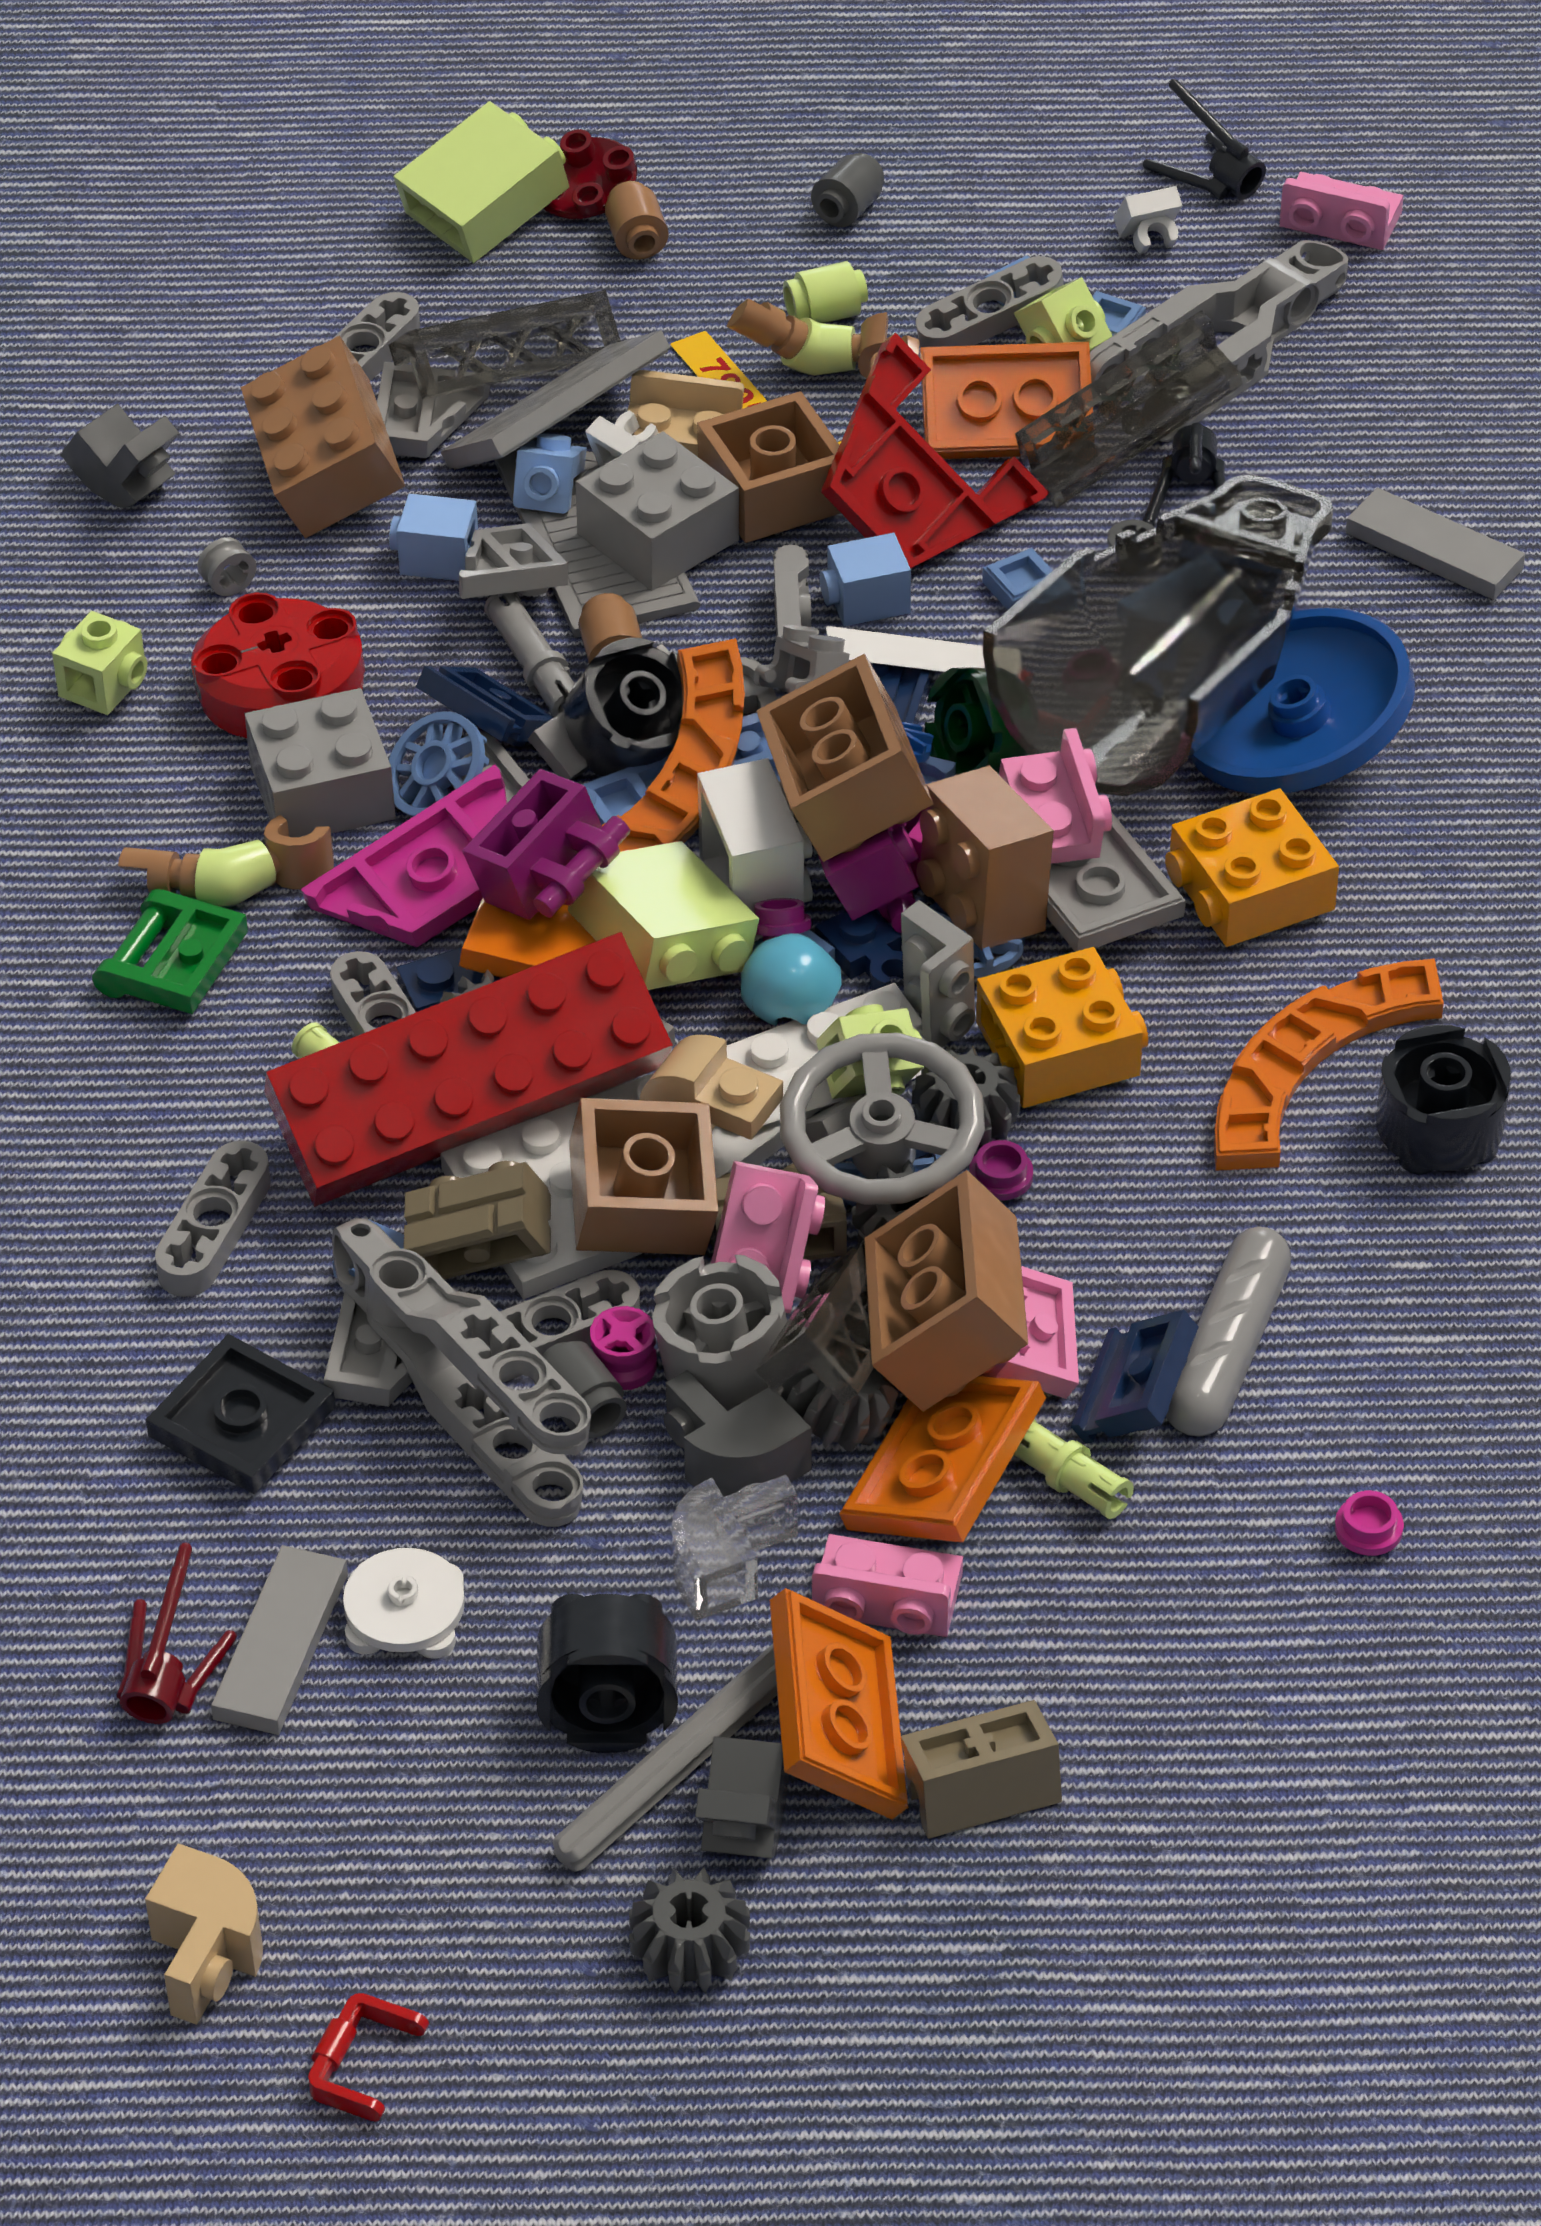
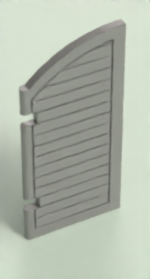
[494,450,700,638]

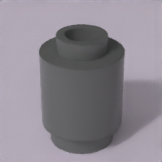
[811,153,884,227]
[534,1341,627,1438]

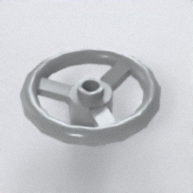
[780,1033,985,1205]

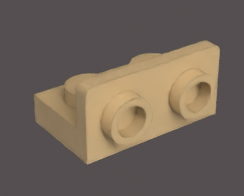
[628,370,744,457]

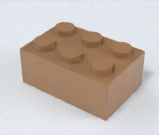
[240,335,405,538]
[756,653,934,862]
[864,1170,1028,1412]

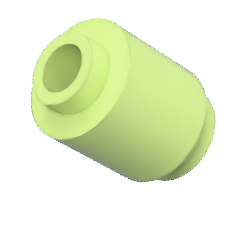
[783,261,868,323]

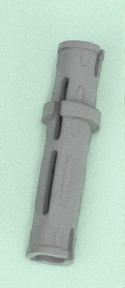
[484,592,575,717]

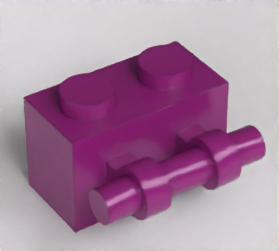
[462,769,630,920]
[818,822,919,933]

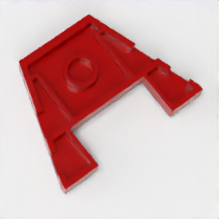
[821,333,1049,569]

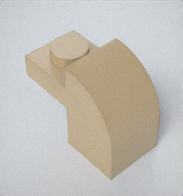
[640,1035,783,1140]
[145,1843,263,2025]

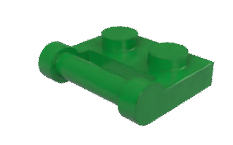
[92,889,248,1014]

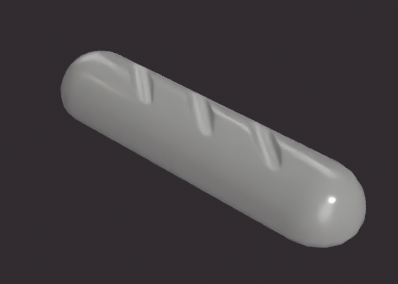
[1166,1226,1291,1437]

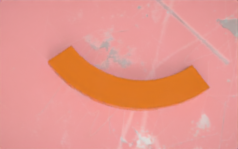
[602,638,745,852]
[1214,958,1444,1171]

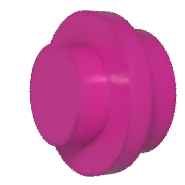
[1335,1490,1404,1556]

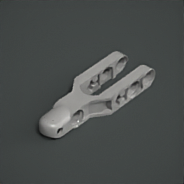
[1090,240,1349,442]
[332,1218,591,1527]

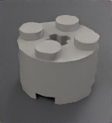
[652,1255,793,1411]

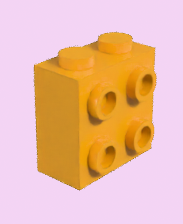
[1165,788,1339,947]
[976,947,1148,1108]

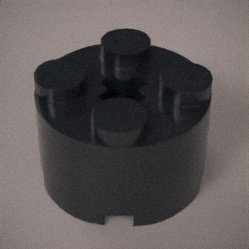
[563,638,683,777]
[1376,1025,1511,1175]
[536,1594,678,1753]

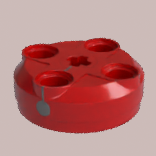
[191,592,365,738]

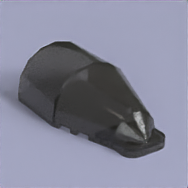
[983,475,1333,797]

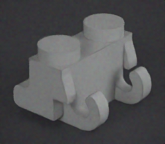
[754,625,850,693]

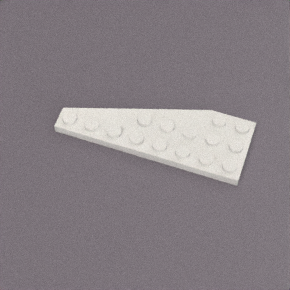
[441,983,922,1300]

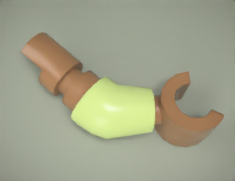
[727,298,920,379]
[118,814,334,906]

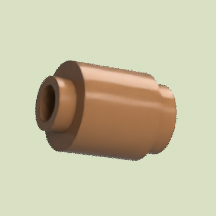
[605,181,669,260]
[578,593,643,664]

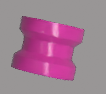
[590,1306,657,1390]

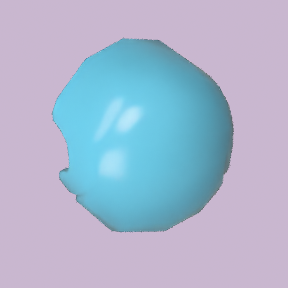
[741,933,842,1026]

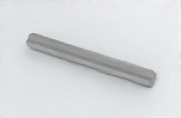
[553,1644,778,1872]

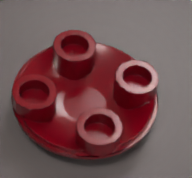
[543,129,638,219]

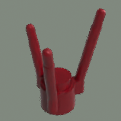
[116,1542,237,1724]

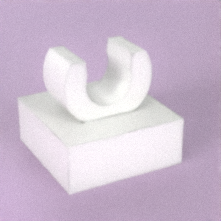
[1114,186,1182,254]
[585,410,659,466]

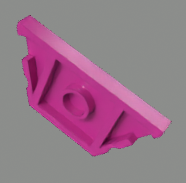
[301,764,507,947]

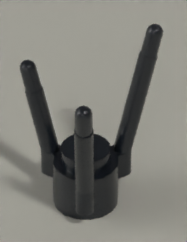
[1142,79,1266,200]
[1142,422,1235,526]

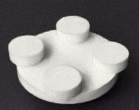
[343,1548,465,1659]

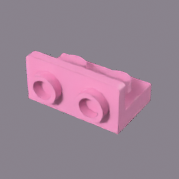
[1280,172,1404,250]
[999,728,1112,864]
[711,1161,825,1314]
[980,1266,1079,1399]
[812,1534,963,1637]

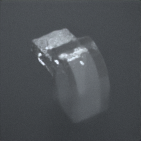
[672,1475,798,1621]

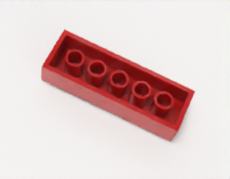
[264,932,673,1207]

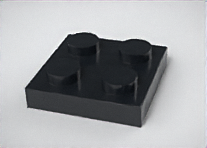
[146,1334,336,1494]

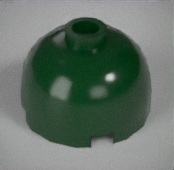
[925,667,1037,775]

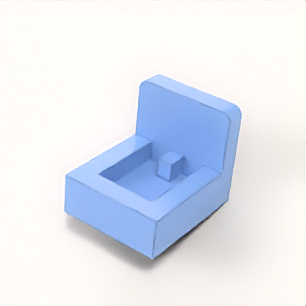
[513,434,587,514]

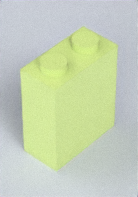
[393,101,570,263]
[568,841,759,990]

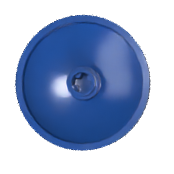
[1177,608,1415,794]

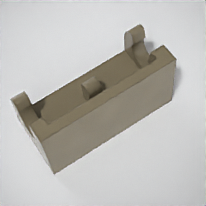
[901,1700,1062,1839]

